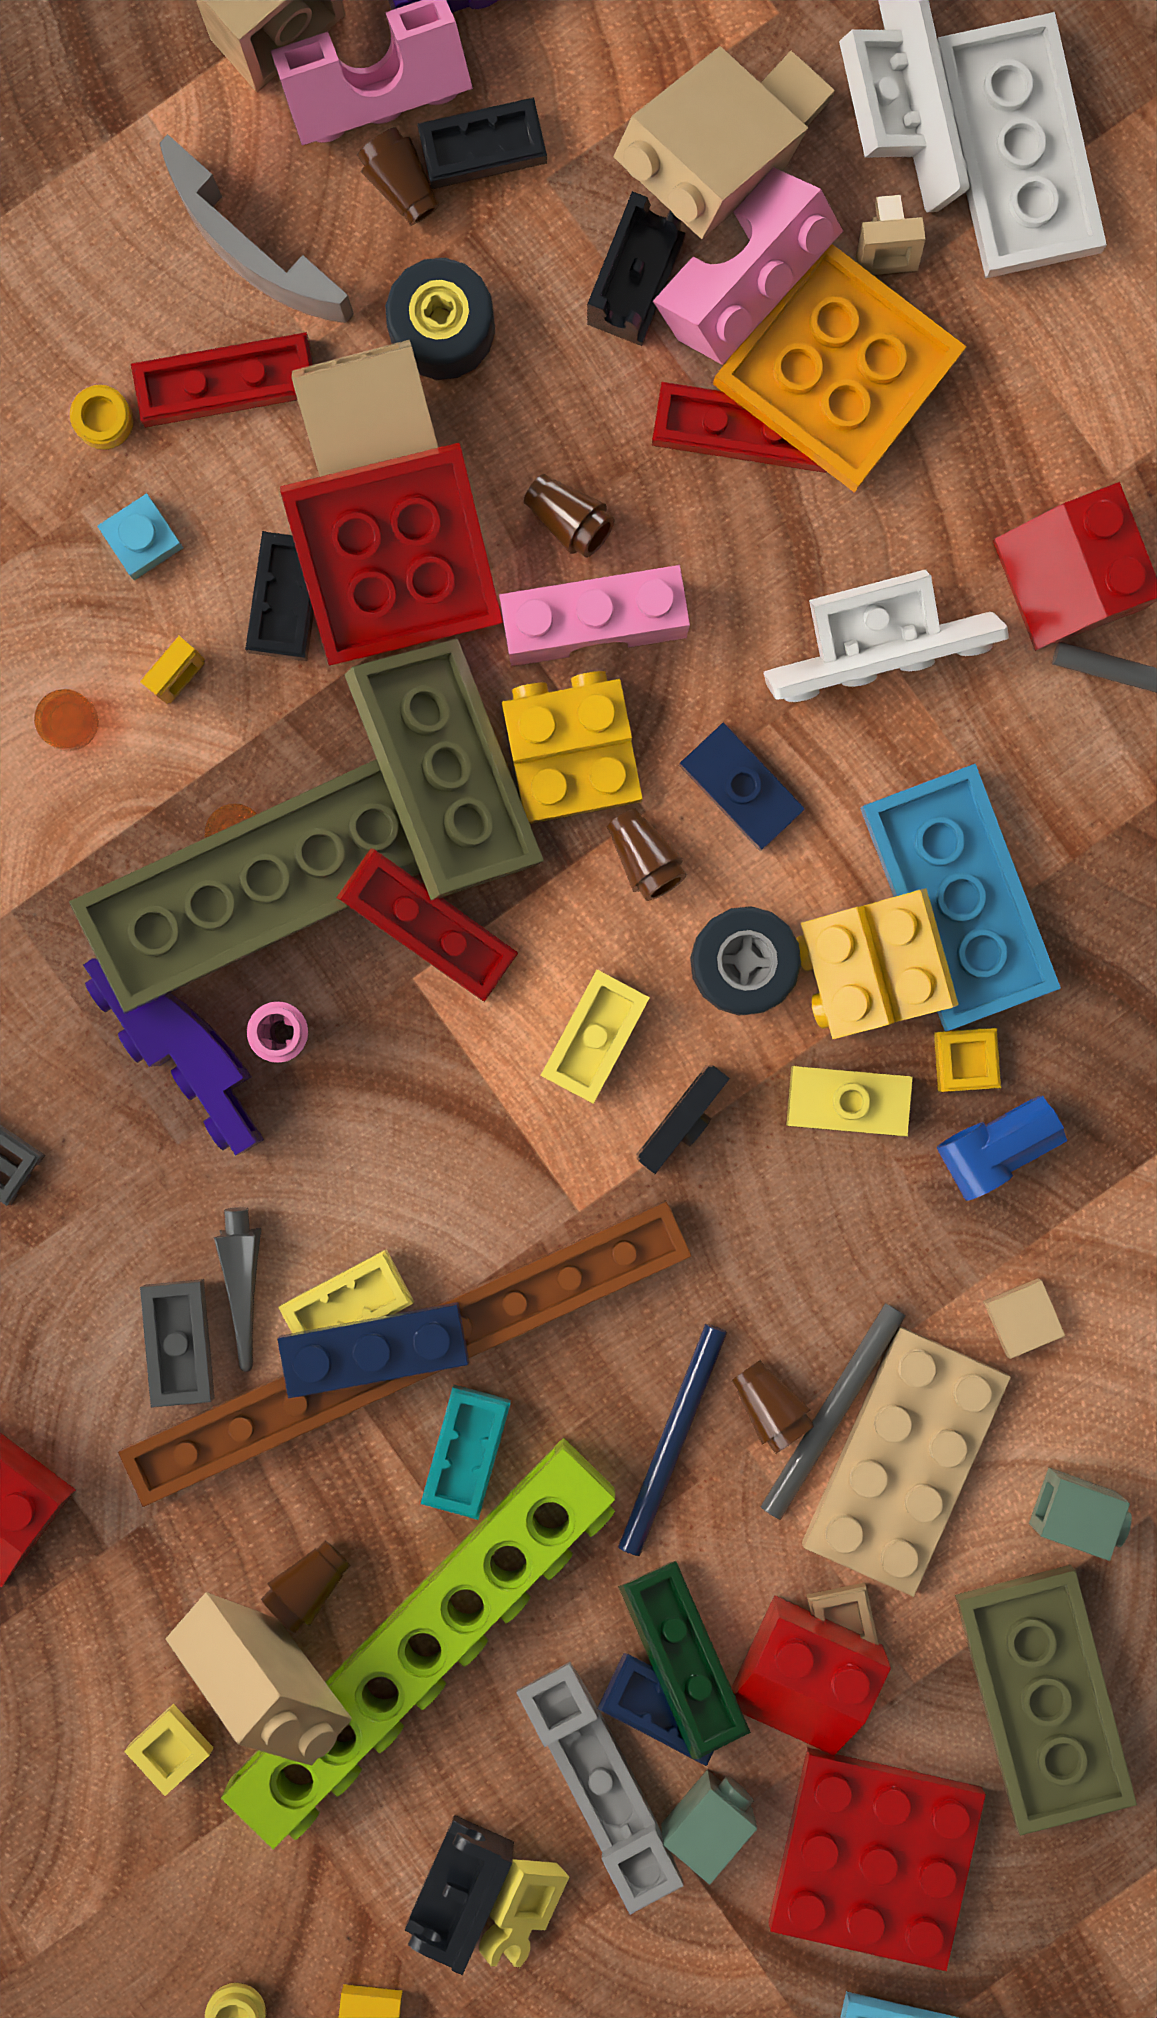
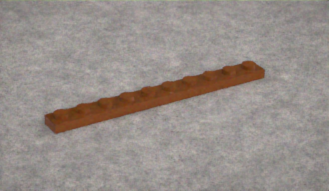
[118,1200,692,1507]

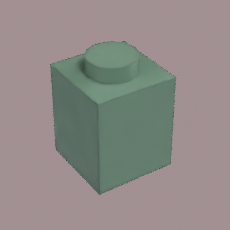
[1029,1467,1132,1561]
[661,1769,757,1885]

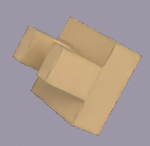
[856,195,926,275]

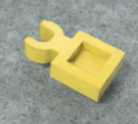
[479,1859,569,1967]

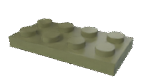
[345,638,544,901]
[955,1565,1137,1836]

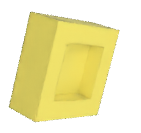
[124,1704,213,1796]

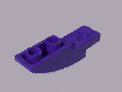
[83,958,264,1156]

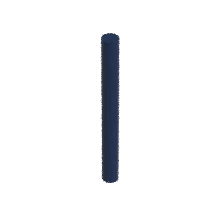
[618,1324,727,1556]

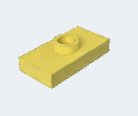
[786,1066,913,1136]
[278,1249,414,1333]

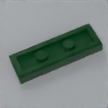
[618,1561,751,1759]

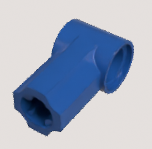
[937,1096,1068,1201]

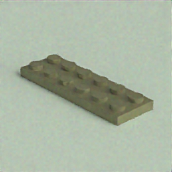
[69,759,420,1014]

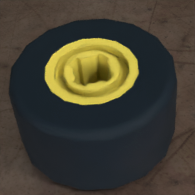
[385,257,495,380]

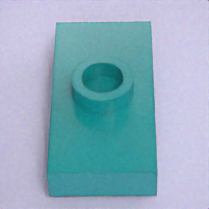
[421,1384,511,1520]

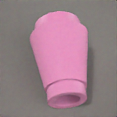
[247,1002,308,1063]

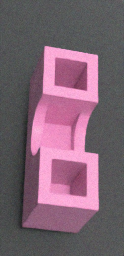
[271,0,473,145]
[653,167,843,365]
[499,565,690,666]

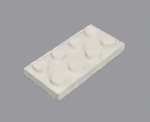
[937,12,1107,279]

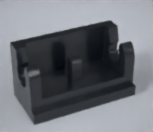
[587,191,686,346]
[405,1815,514,1976]

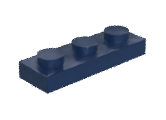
[277,1302,469,1399]

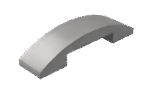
[160,134,354,323]
[516,1662,684,1914]

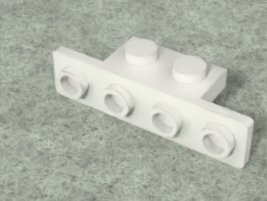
[839,0,969,212]
[764,570,1009,702]

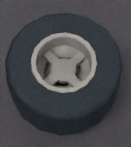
[690,906,801,1015]

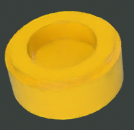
[70,385,133,450]

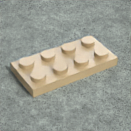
[802,1326,1011,1597]

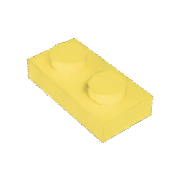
[540,970,650,1104]

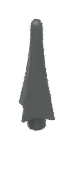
[214,1207,262,1372]

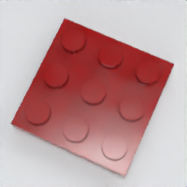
[280,442,503,666]
[768,1747,986,1972]

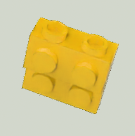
[502,671,643,824]
[796,888,959,1039]

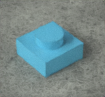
[97,493,184,580]

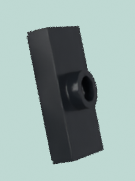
[417,97,547,189]
[245,531,314,661]
[636,1065,730,1174]

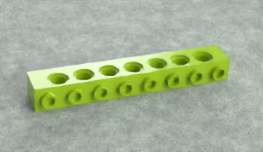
[221,1437,615,1849]

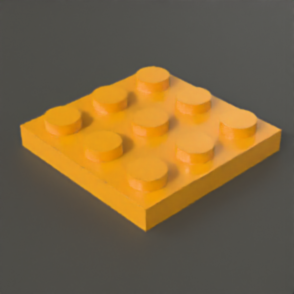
[713,244,966,493]

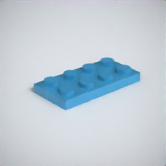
[860,763,1061,1031]

